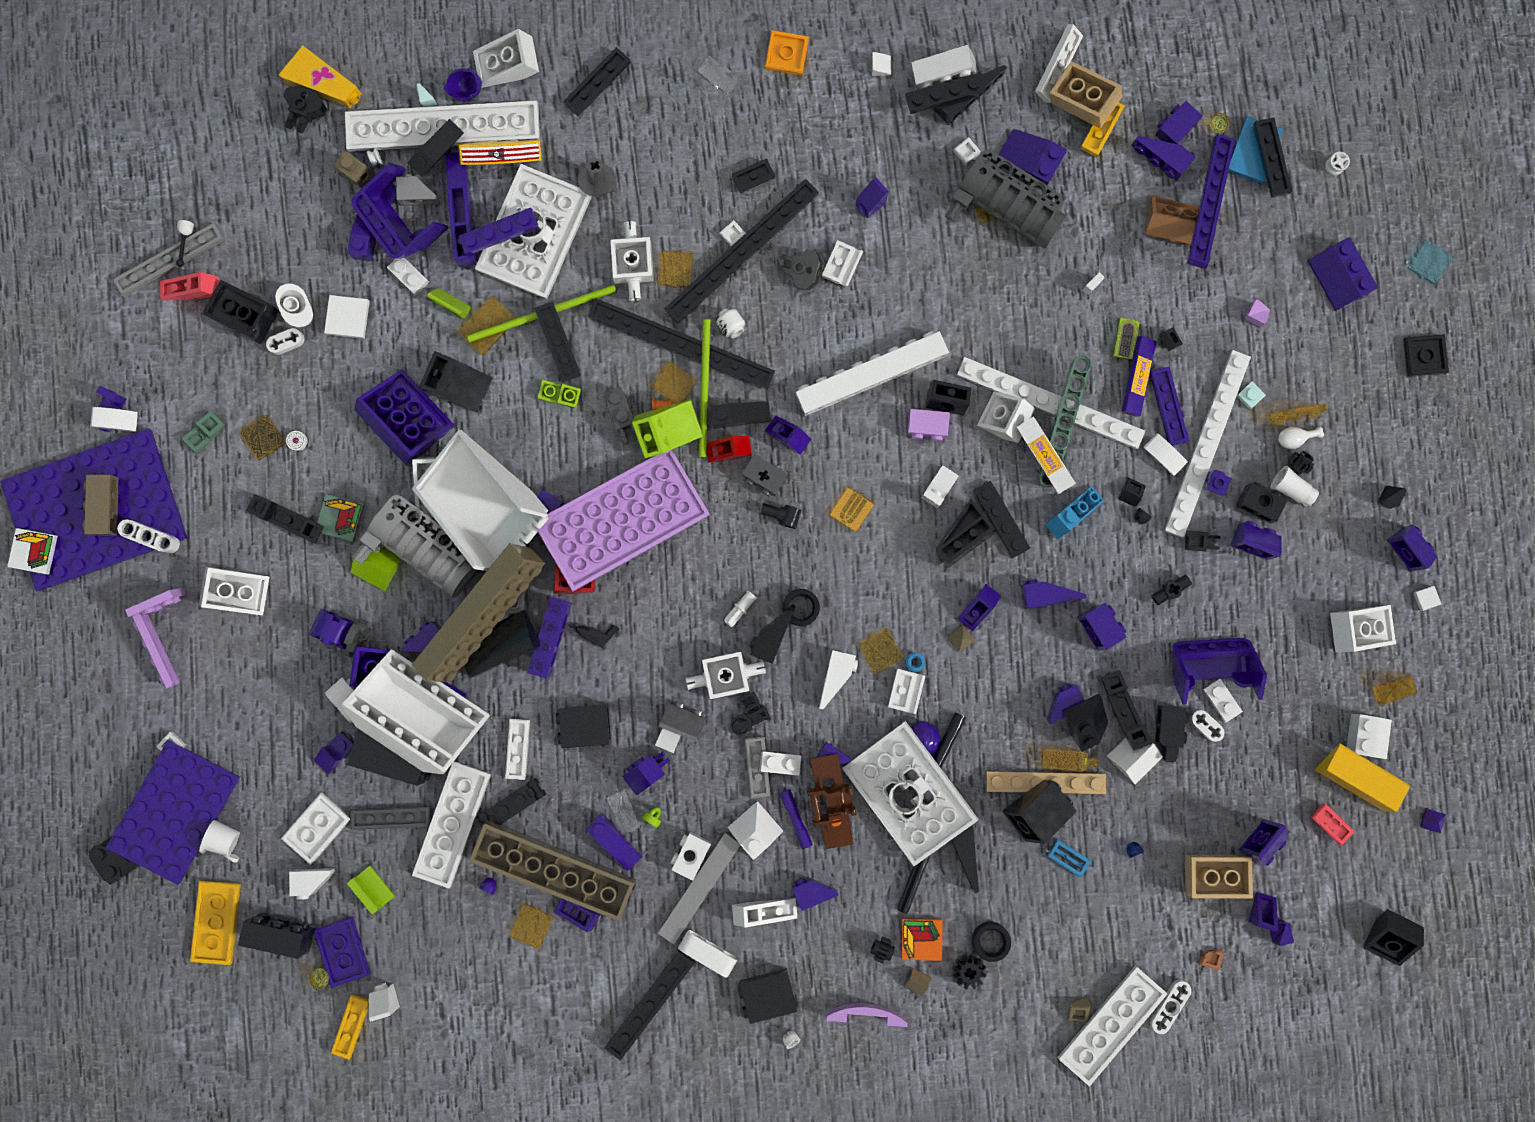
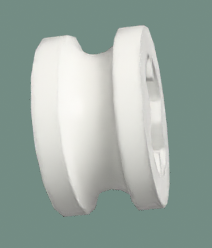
[367,148,383,168]

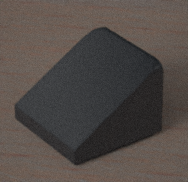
[1119,477,1146,507]

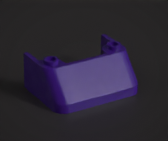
[352,163,449,259]
[1172,638,1267,705]

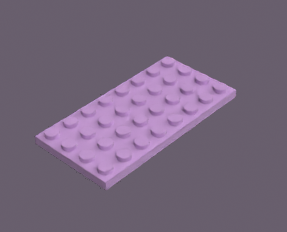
[535,450,710,592]

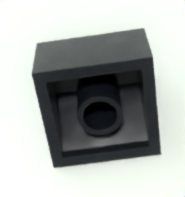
[1063,694,1108,752]
[1364,909,1424,966]

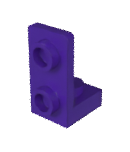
[90,386,127,432]

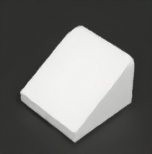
[872,52,891,76]

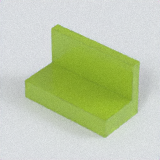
[347,865,395,914]

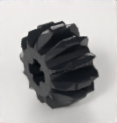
[952,954,986,989]

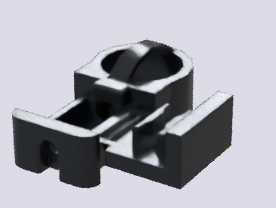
[730,691,771,736]

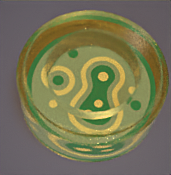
[1209,113,1230,134]
[308,968,329,990]

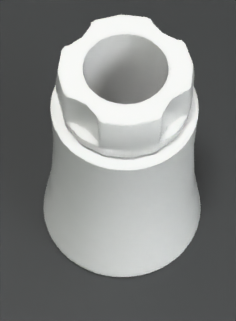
[1270,466,1319,507]

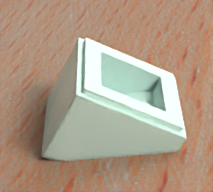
[416,83,438,107]

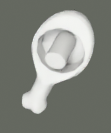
[1278,427,1324,449]

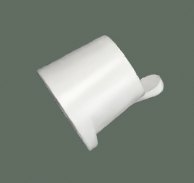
[199,820,240,862]

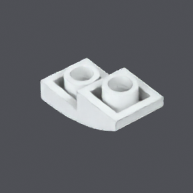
[90,407,138,432]
[1143,433,1188,476]

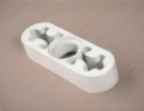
[1150,979,1191,1034]

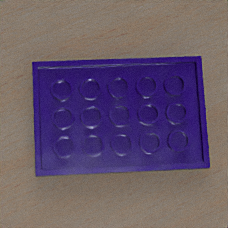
[105,740,241,885]

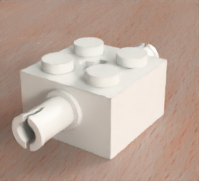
[611,221,654,301]
[686,652,766,699]

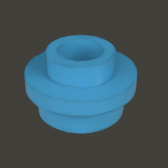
[905,652,925,672]

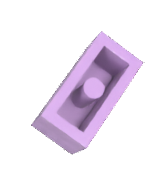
[907,409,950,441]

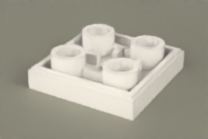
[324,295,370,339]

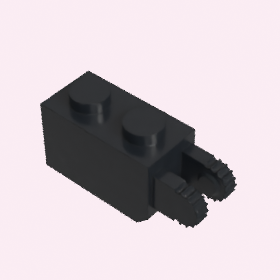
[1155,705,1189,763]

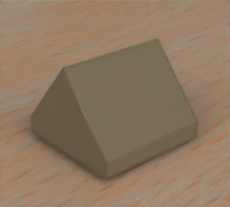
[904,968,931,996]

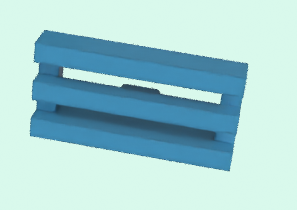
[1046,838,1091,877]

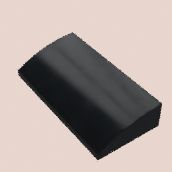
[464,610,540,678]

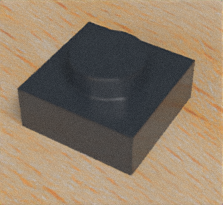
[1159,328,1183,351]

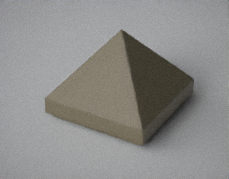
[947,625,975,652]

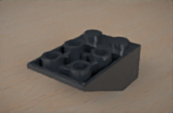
[419,351,493,413]

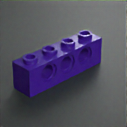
[527,597,572,679]

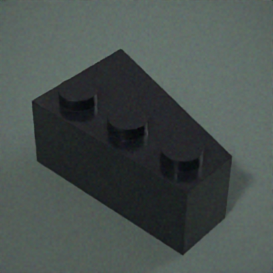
[936,499,996,569]

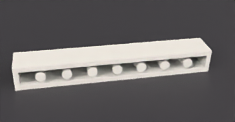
[795,331,949,417]

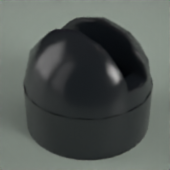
[1134,508,1151,525]

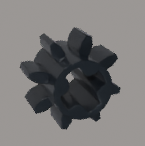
[1289,451,1314,475]
[870,936,895,964]

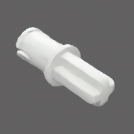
[724,591,757,627]

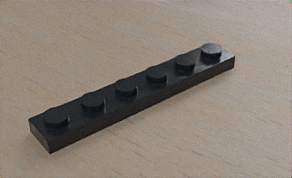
[605,950,695,1061]

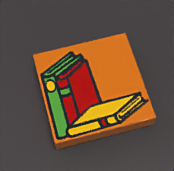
[901,918,942,961]

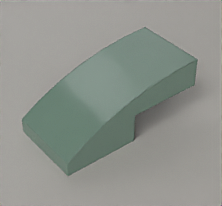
[181,411,225,454]

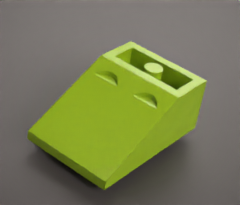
[632,399,703,458]

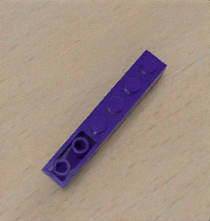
[446,152,478,267]

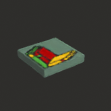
[317,494,365,542]

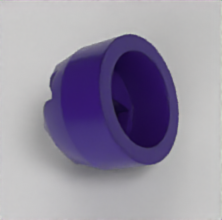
[479,878,497,894]

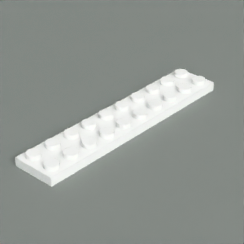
[345,101,540,152]

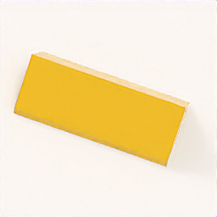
[1315,743,1410,812]

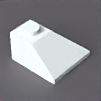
[728,801,783,860]

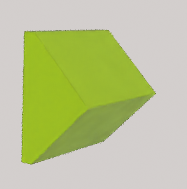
[350,546,403,591]

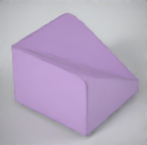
[1244,299,1270,327]

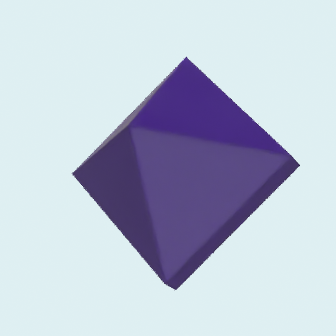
[1420,808,1446,834]

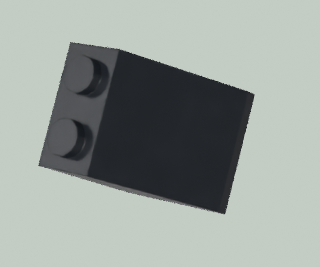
[1002,780,1077,844]

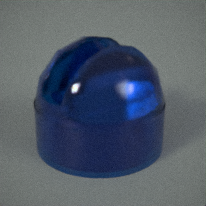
[1126,842,1144,858]

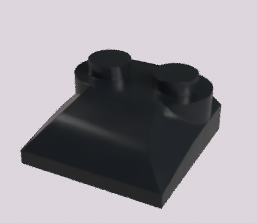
[89,837,140,885]

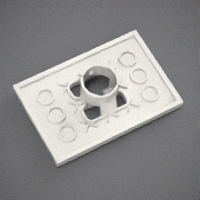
[475,164,592,300]
[842,721,979,866]

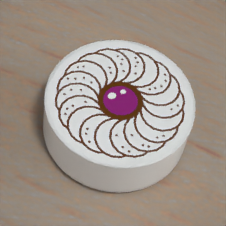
[286,431,308,451]

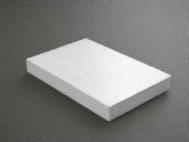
[281,792,350,865]

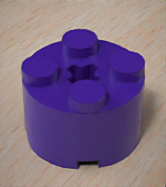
[309,609,357,650]

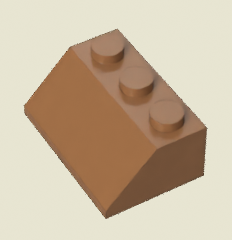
[1145,196,1199,246]

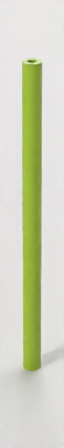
[698,319,711,457]

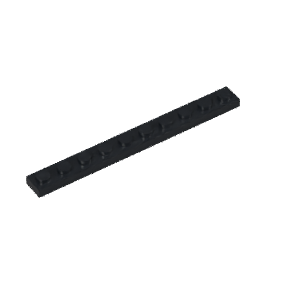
[664,179,819,324]
[588,298,775,390]

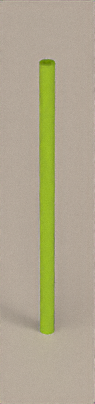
[467,285,617,343]

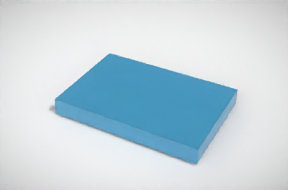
[1228,116,1283,184]

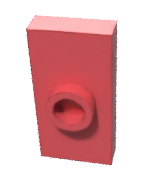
[1310,803,1355,846]

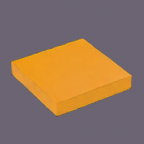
[765,30,809,76]

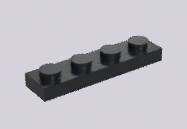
[563,47,631,117]
[905,73,986,114]
[1253,118,1293,198]
[534,302,581,382]
[973,481,1030,559]

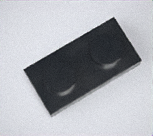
[732,158,775,193]

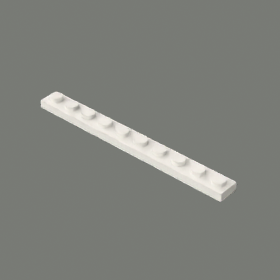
[1164,350,1251,538]
[956,357,1145,450]

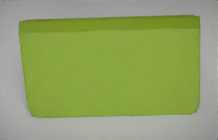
[427,288,471,319]

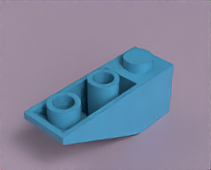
[1045,486,1104,540]

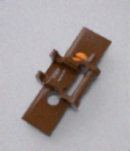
[807,753,856,849]

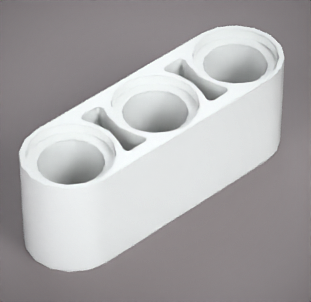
[117,519,180,553]
[678,930,738,978]

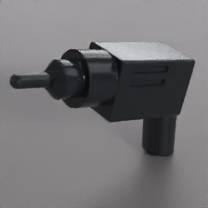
[569,624,620,648]

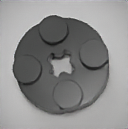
[342,618,371,658]

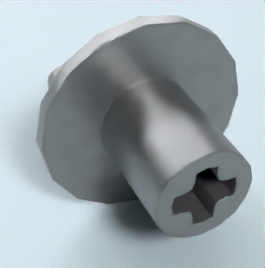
[578,158,616,198]

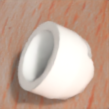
[782,1031,800,1049]

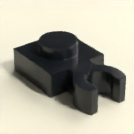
[1185,530,1221,552]

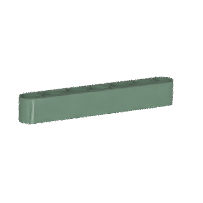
[1037,355,1091,488]

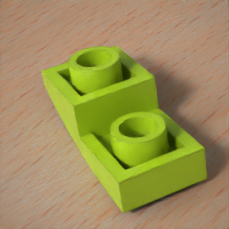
[537,380,581,408]

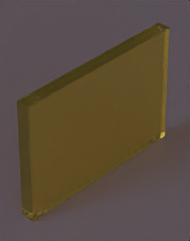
[458,296,516,355]

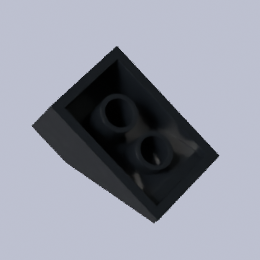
[202,280,279,344]

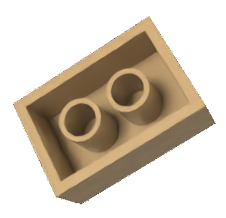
[1050,61,1122,129]
[1185,854,1253,898]

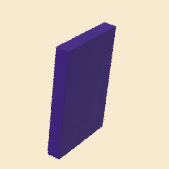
[313,916,371,988]

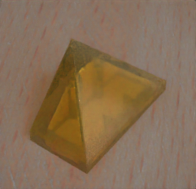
[1373,674,1418,706]

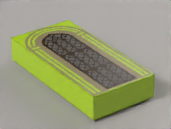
[1112,318,1140,360]

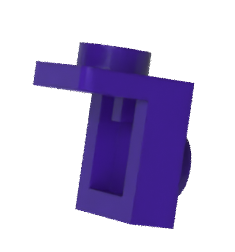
[1205,470,1232,496]

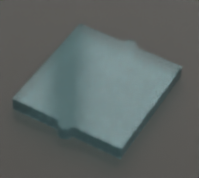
[1408,240,1453,285]

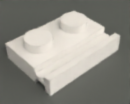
[822,240,863,288]
[888,669,925,714]

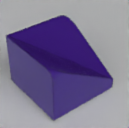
[1270,920,1294,946]

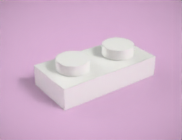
[387,258,429,296]
[1202,678,1243,723]
[759,751,801,775]

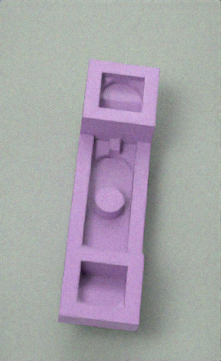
[826,1003,908,1027]

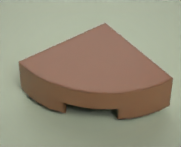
[1198,949,1224,971]

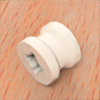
[1325,152,1350,176]

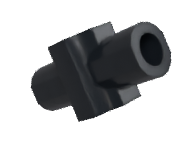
[1151,574,1192,605]

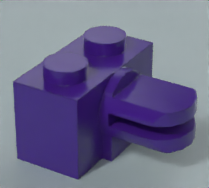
[622,751,670,796]

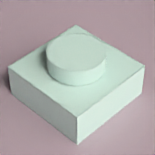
[1237,381,1266,410]

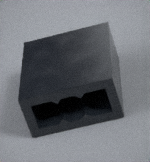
[556,704,611,749]
[737,968,797,1024]

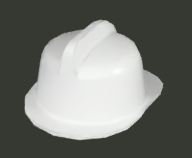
[275,284,313,327]

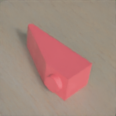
[160,272,219,301]

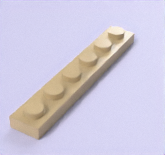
[986,771,1106,794]

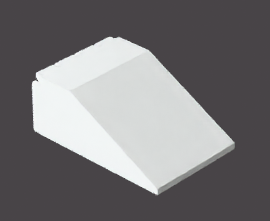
[412,430,549,571]

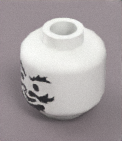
[716,308,745,338]

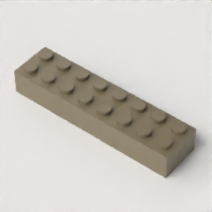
[412,543,545,682]
[469,820,636,921]

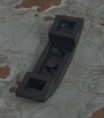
[246,494,324,544]
[1101,670,1152,751]

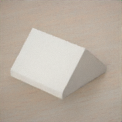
[1107,737,1163,785]

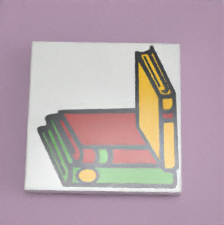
[7,528,58,574]

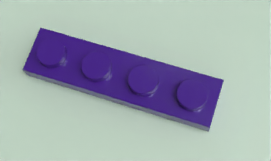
[459,207,539,256]

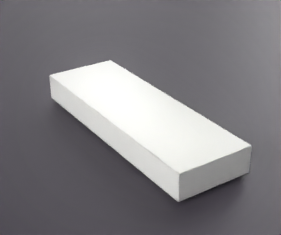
[505,719,530,780]

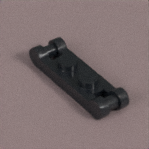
[476,778,547,825]

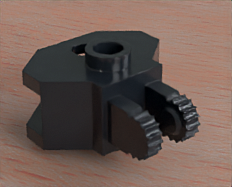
[283,85,327,134]

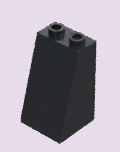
[347,729,432,786]

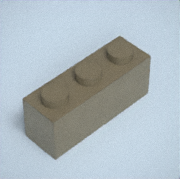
[83,475,118,536]

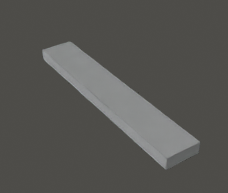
[112,222,226,297]
[658,832,741,944]

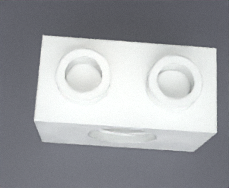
[670,832,711,881]

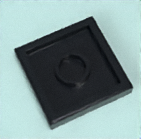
[1403,334,1449,377]

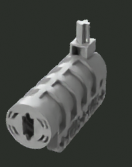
[352,495,477,598]

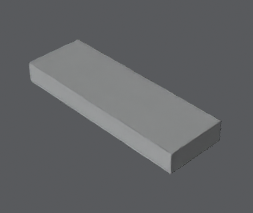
[745,737,770,798]

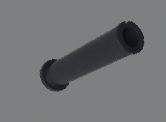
[933,712,966,768]

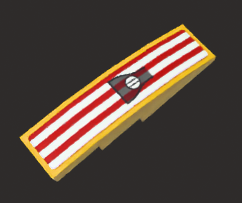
[458,139,541,165]

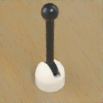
[176,220,194,267]

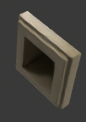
[1067,998,1090,1022]

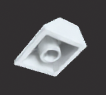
[977,391,1035,443]
[1347,714,1392,759]

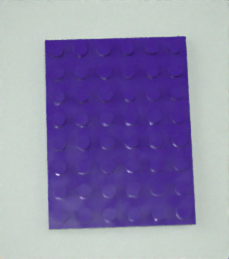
[0,428,188,591]

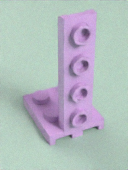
[125,588,186,689]

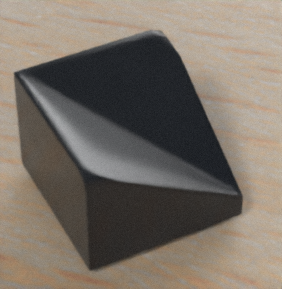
[1378,486,1407,509]

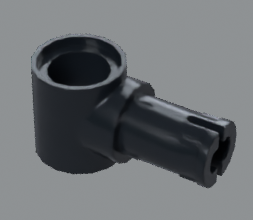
[761,503,802,529]

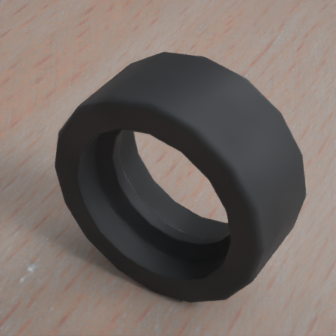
[783,589,820,626]
[972,921,1011,962]

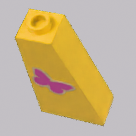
[279,45,362,108]

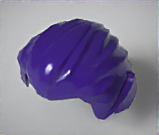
[443,68,482,102]
[911,721,940,755]

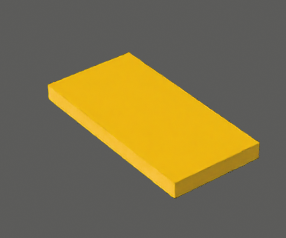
[190,880,241,965]

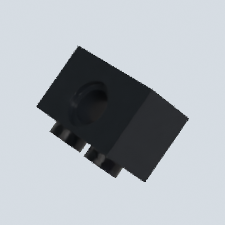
[926,380,972,416]
[1236,482,1287,523]

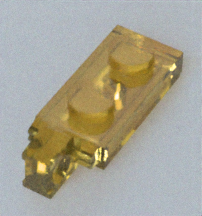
[1268,403,1327,426]
[1041,748,1098,772]

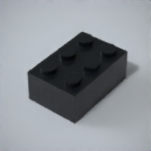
[238,913,315,959]

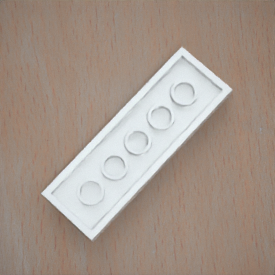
[412,761,491,889]
[1057,966,1167,1087]

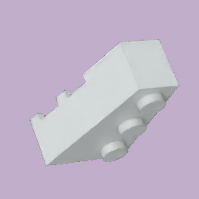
[911,45,978,89]

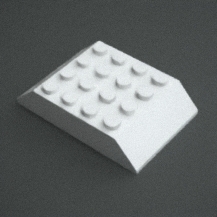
[342,649,490,774]

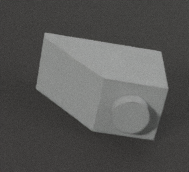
[396,174,440,206]

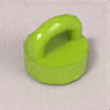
[641,807,661,828]

